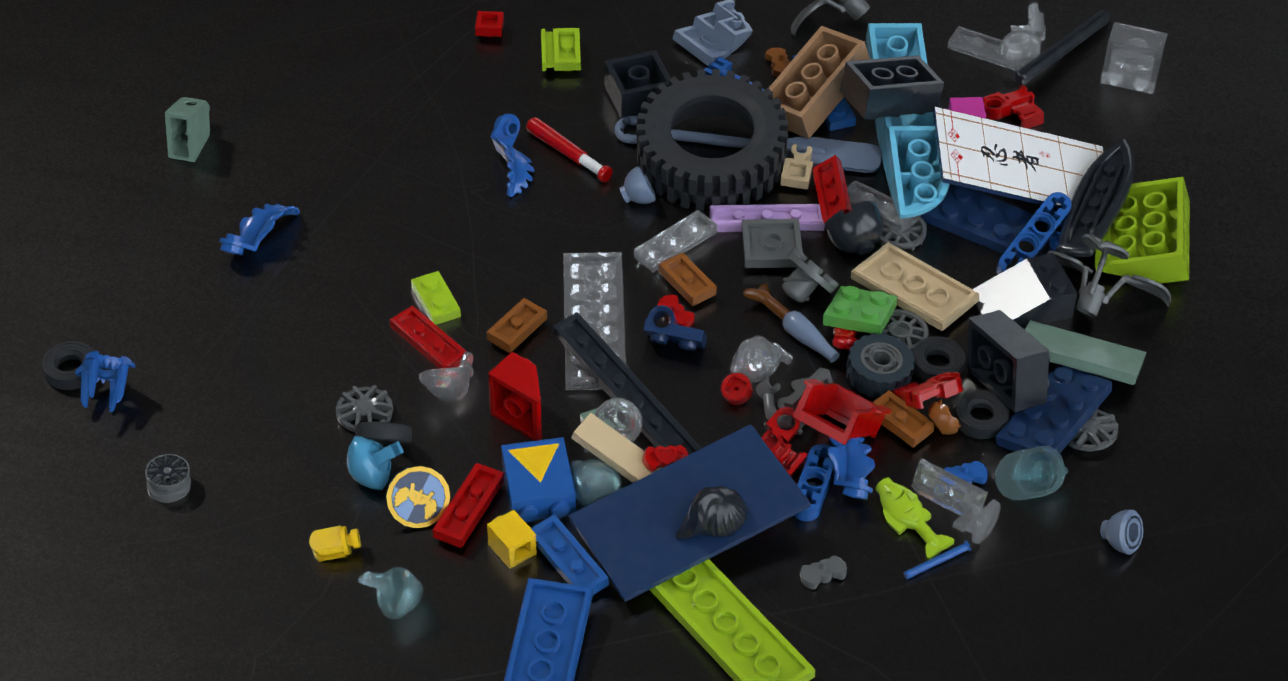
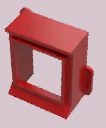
[793,379,892,445]

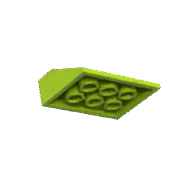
[1095,177,1190,284]

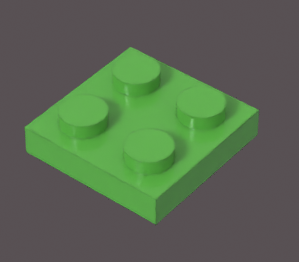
[823,286,897,335]

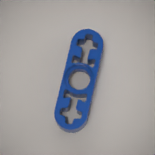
[794,444,834,521]

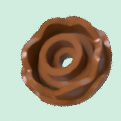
[927,399,961,435]

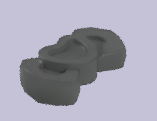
[800,556,847,590]

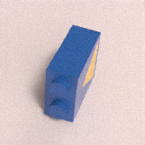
[501,437,576,522]

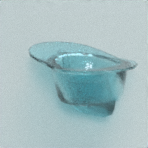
[995,446,1069,500]

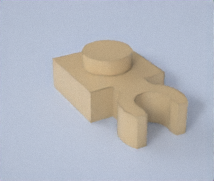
[780,144,813,189]

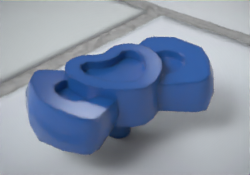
[942,461,988,491]

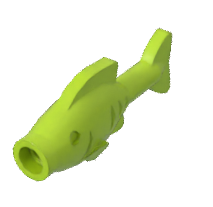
[875,477,954,560]

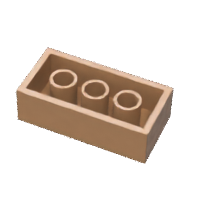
[769,26,870,139]

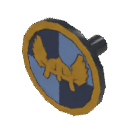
[386,465,450,528]

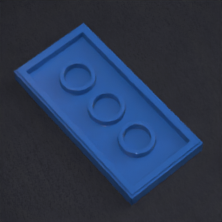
[504,578,593,681]

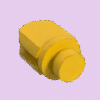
[309,526,361,562]

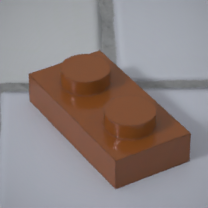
[659,252,717,306]
[486,298,547,353]
[873,390,935,448]

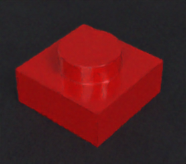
[475,11,504,37]

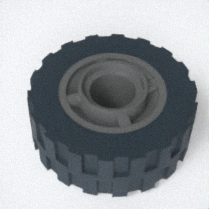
[846,333,915,398]

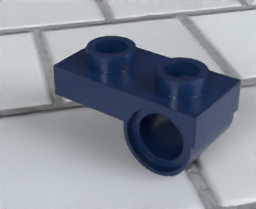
[643,305,707,351]

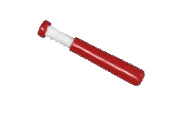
[526,117,613,182]

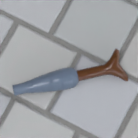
[743,284,840,362]

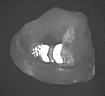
[731,335,793,384]
[419,351,474,402]
[584,397,642,453]

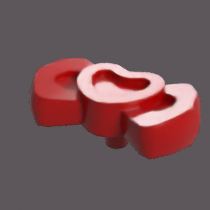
[657,295,695,327]
[832,327,858,349]
[642,445,689,472]

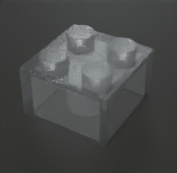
[1100,22,1168,94]

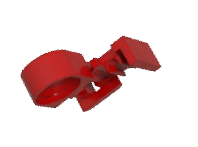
[983,85,1044,129]
[891,372,963,409]
[761,407,808,477]

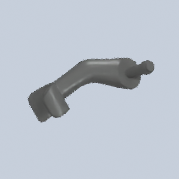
[756,377,803,436]

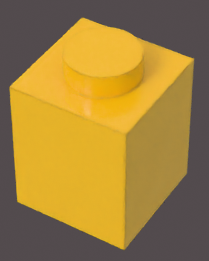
[487,510,537,569]

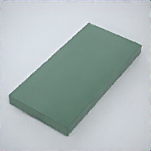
[1025,320,1146,385]

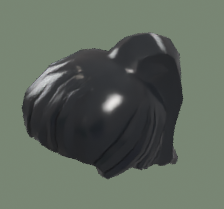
[676,486,748,540]

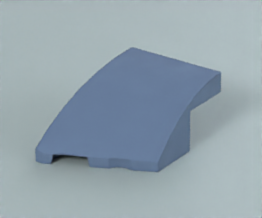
[672,0,753,66]

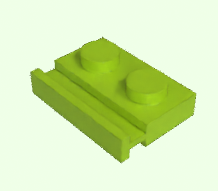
[541,28,581,71]

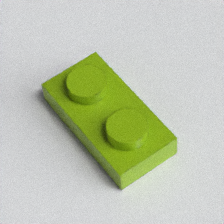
[411,271,461,325]

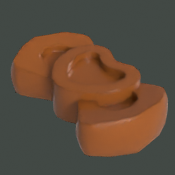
[765,48,790,78]

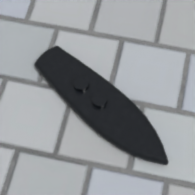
[1056,139,1135,257]

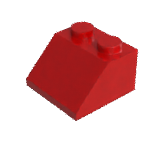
[488,352,542,441]

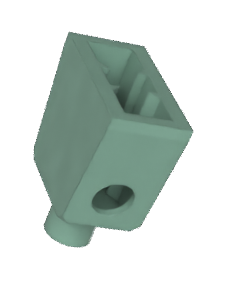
[165,97,210,162]

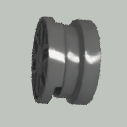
[145,454,191,503]

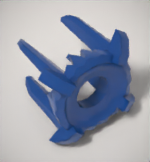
[75,351,135,412]

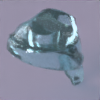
[571,459,622,507]
[358,567,423,619]

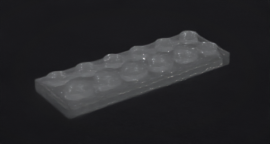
[563,252,626,390]

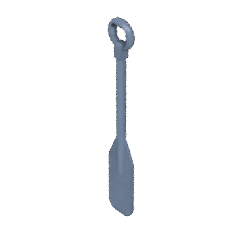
[614,116,882,173]

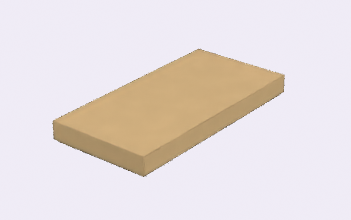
[851,242,979,331]

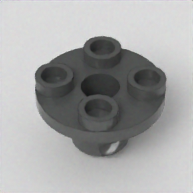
[782,247,839,303]

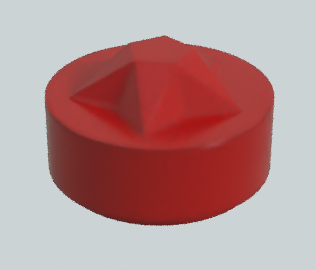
[721,373,753,405]

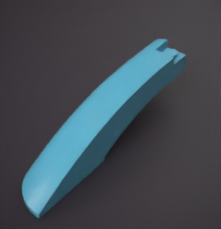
[866,23,950,218]

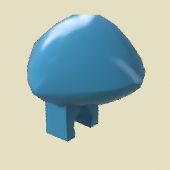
[347,436,404,490]

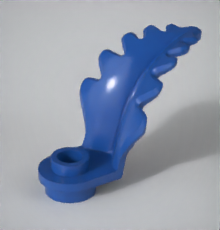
[490,113,535,197]
[219,204,300,256]
[828,437,875,500]

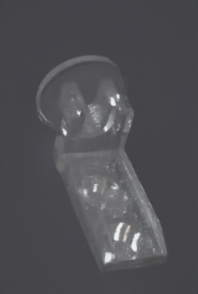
[1000,3,1046,67]
[911,459,1001,544]

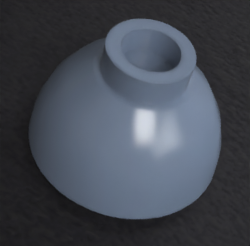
[619,166,656,204]
[1100,510,1143,555]

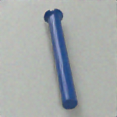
[904,540,971,579]

